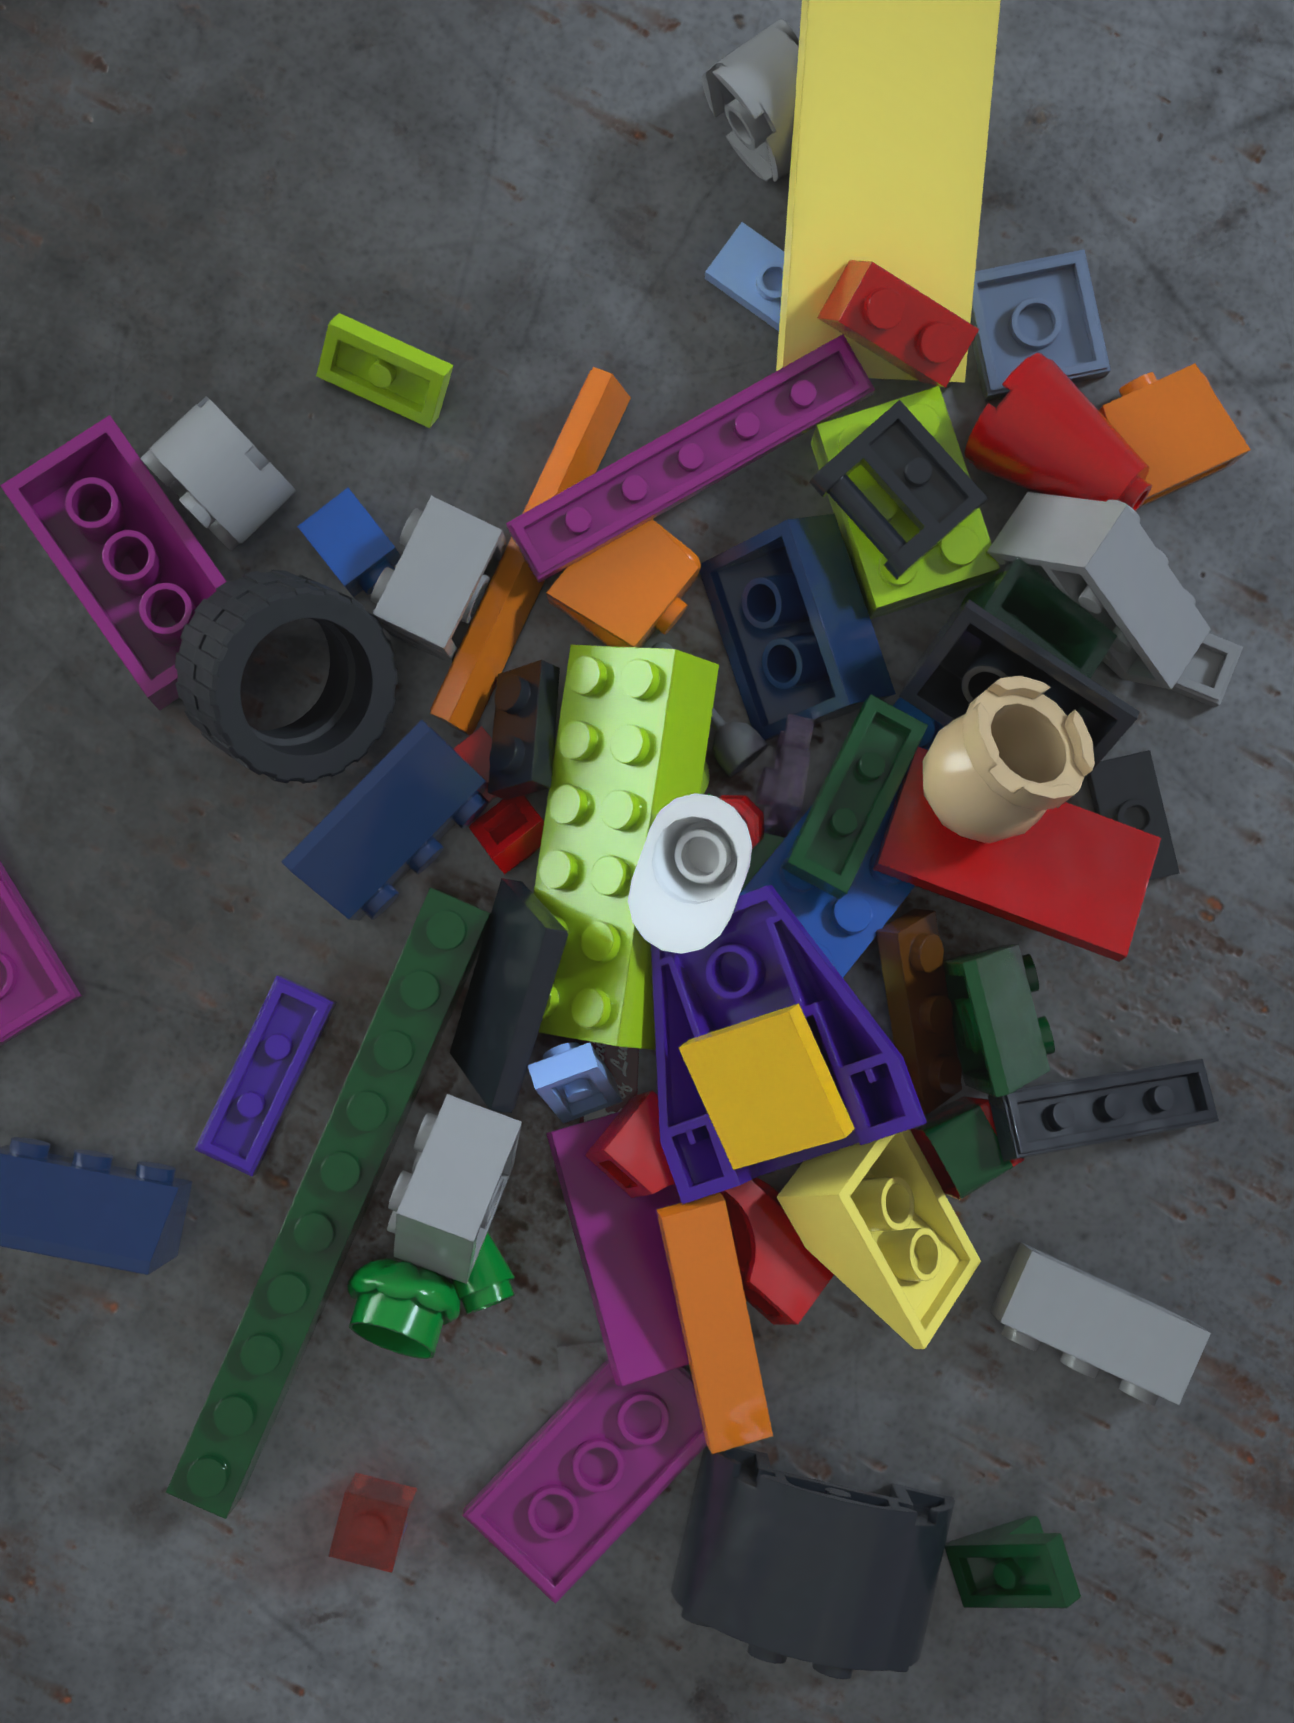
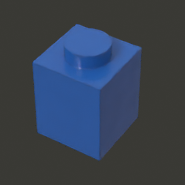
[297,488,401,597]

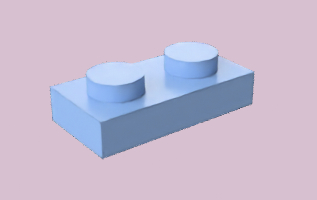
[527,1042,622,1123]

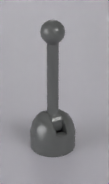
[652,642,768,777]

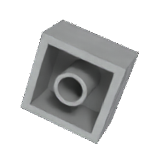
[370,496,507,664]
[387,1094,522,1284]

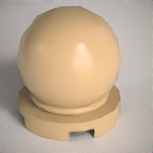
[923,676,1095,844]

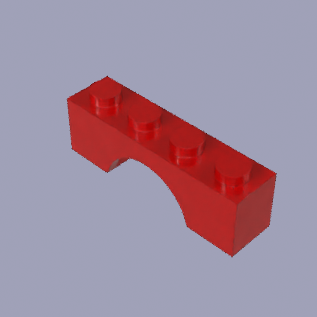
[585,1090,834,1325]

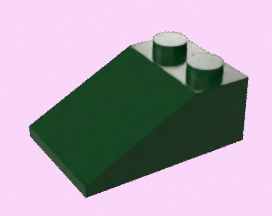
[943,944,1055,1097]

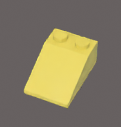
[777,1129,981,1349]

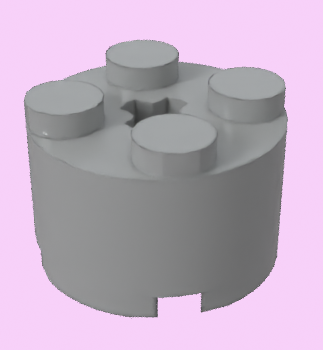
[702,19,799,182]
[140,396,296,551]

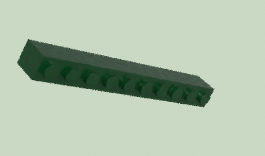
[166,887,491,1519]

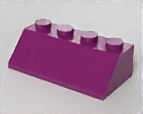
[0,415,226,711]

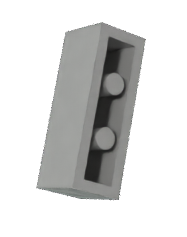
[990,1242,1211,1406]

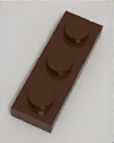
[876,909,962,1115]

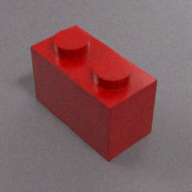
[817,260,979,388]

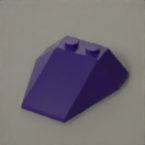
[651,885,927,1204]

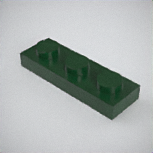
[782,695,928,899]

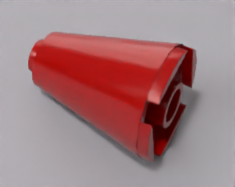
[964,352,1152,511]

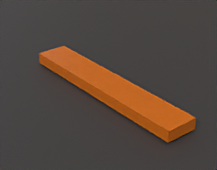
[430,367,631,735]

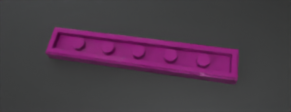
[506,334,875,583]

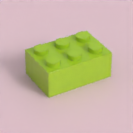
[811,386,1000,619]

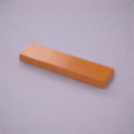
[656,1192,773,1454]

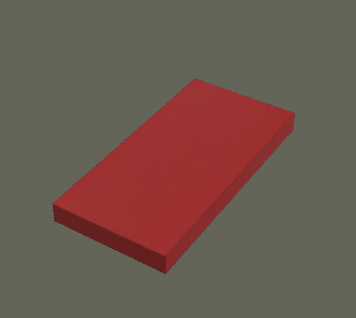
[873,746,1161,962]

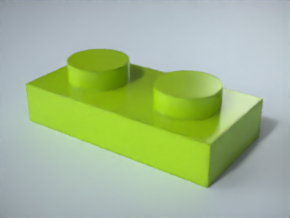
[316,313,454,428]

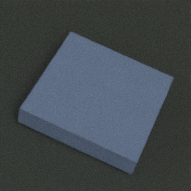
[970,250,1111,401]

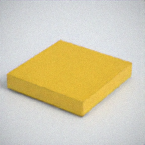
[679,1003,855,1170]

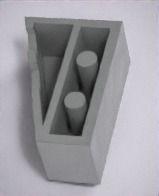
[987,492,1211,690]

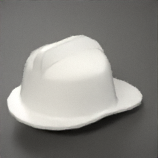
[628,793,752,954]

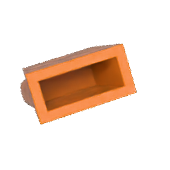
[1098,363,1251,508]
[546,519,701,648]

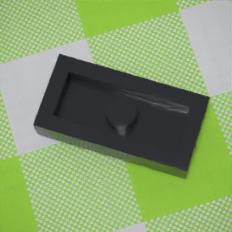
[488,660,560,800]

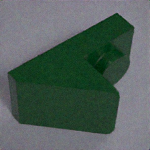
[945,1516,1081,1608]

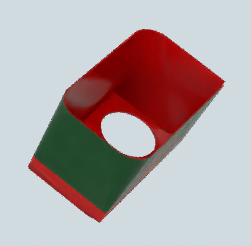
[910,1096,1025,1200]

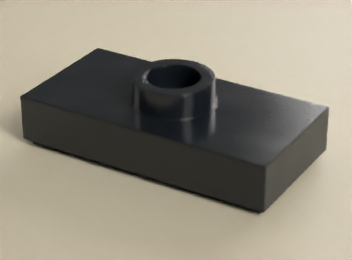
[1087,750,1180,880]

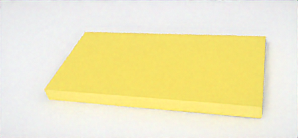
[776,0,1001,383]

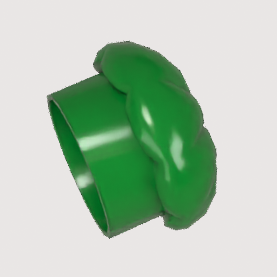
[347,1258,460,1359]

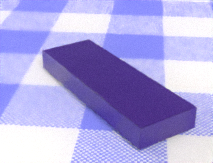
[194,975,337,1176]

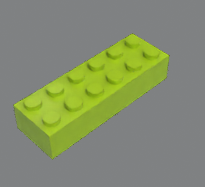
[533,645,719,1050]

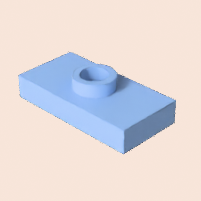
[705,222,784,331]

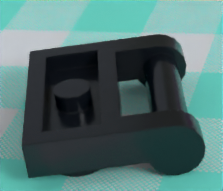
[809,400,987,580]

